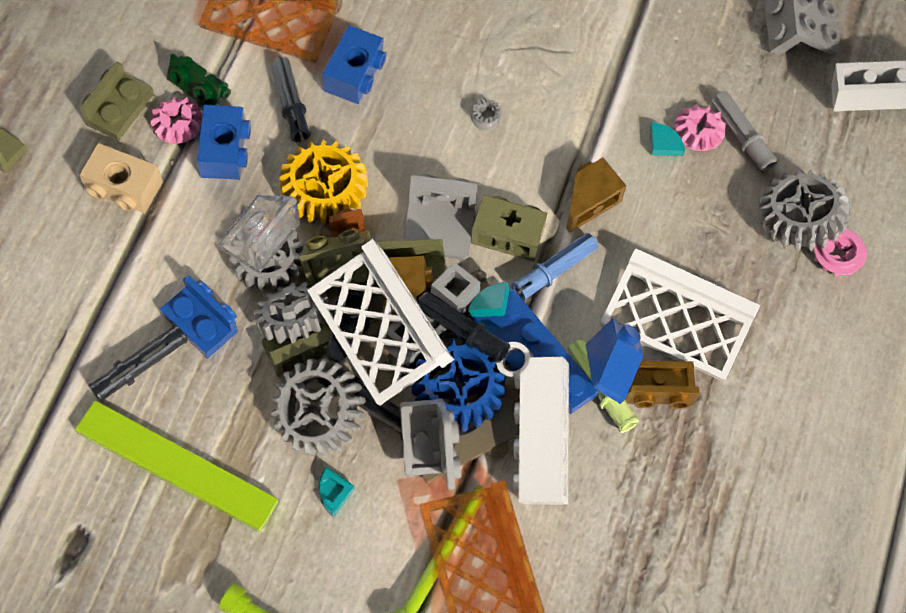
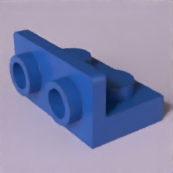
[160,275,238,359]

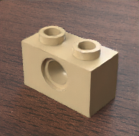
[79,143,163,214]

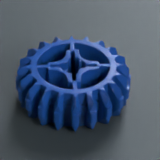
[411,338,506,432]

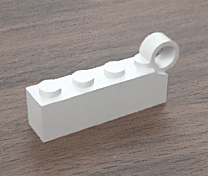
[831,61,906,111]
[496,342,569,505]

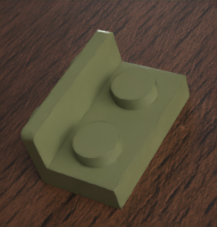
[80,61,154,142]
[299,229,371,289]

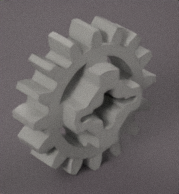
[230,220,303,292]
[254,282,331,343]

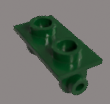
[166,53,231,106]

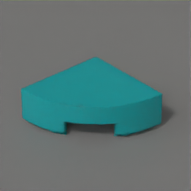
[650,122,685,156]
[469,282,510,317]
[319,466,355,518]

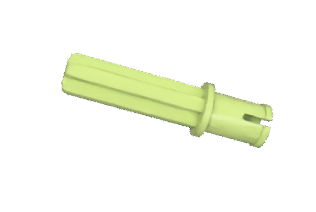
[568,339,639,433]

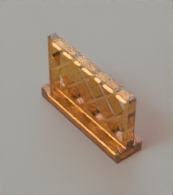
[199,0,343,63]
[419,480,545,613]

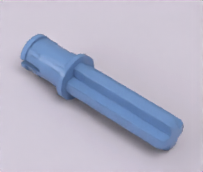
[511,233,599,301]

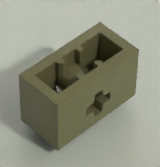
[471,195,548,261]

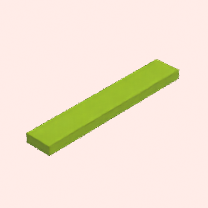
[75,401,279,533]

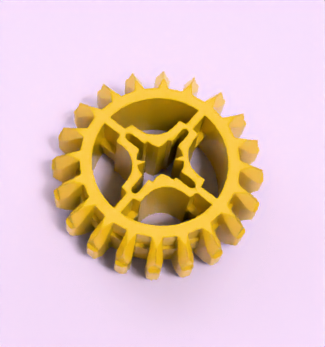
[279,138,368,226]

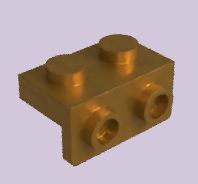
[625,360,700,409]

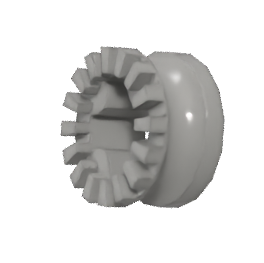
[471,98,501,130]

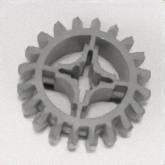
[759,169,850,252]
[270,359,366,455]

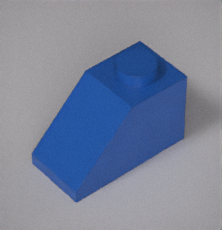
[585,318,644,404]

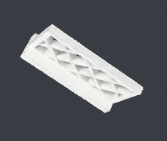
[307,239,454,405]
[600,248,760,382]

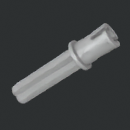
[712,91,778,173]

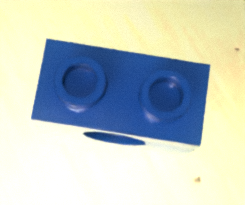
[322,25,387,104]
[197,105,251,180]

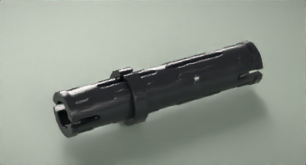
[88,324,188,403]

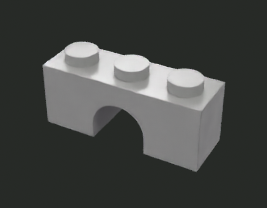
[385,262,481,369]

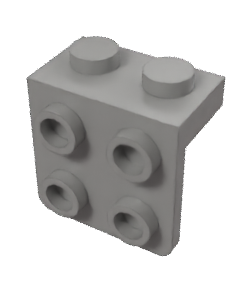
[765,0,840,56]
[403,174,478,260]
[400,399,461,490]

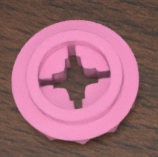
[151,96,203,144]
[674,103,726,151]
[813,228,867,277]

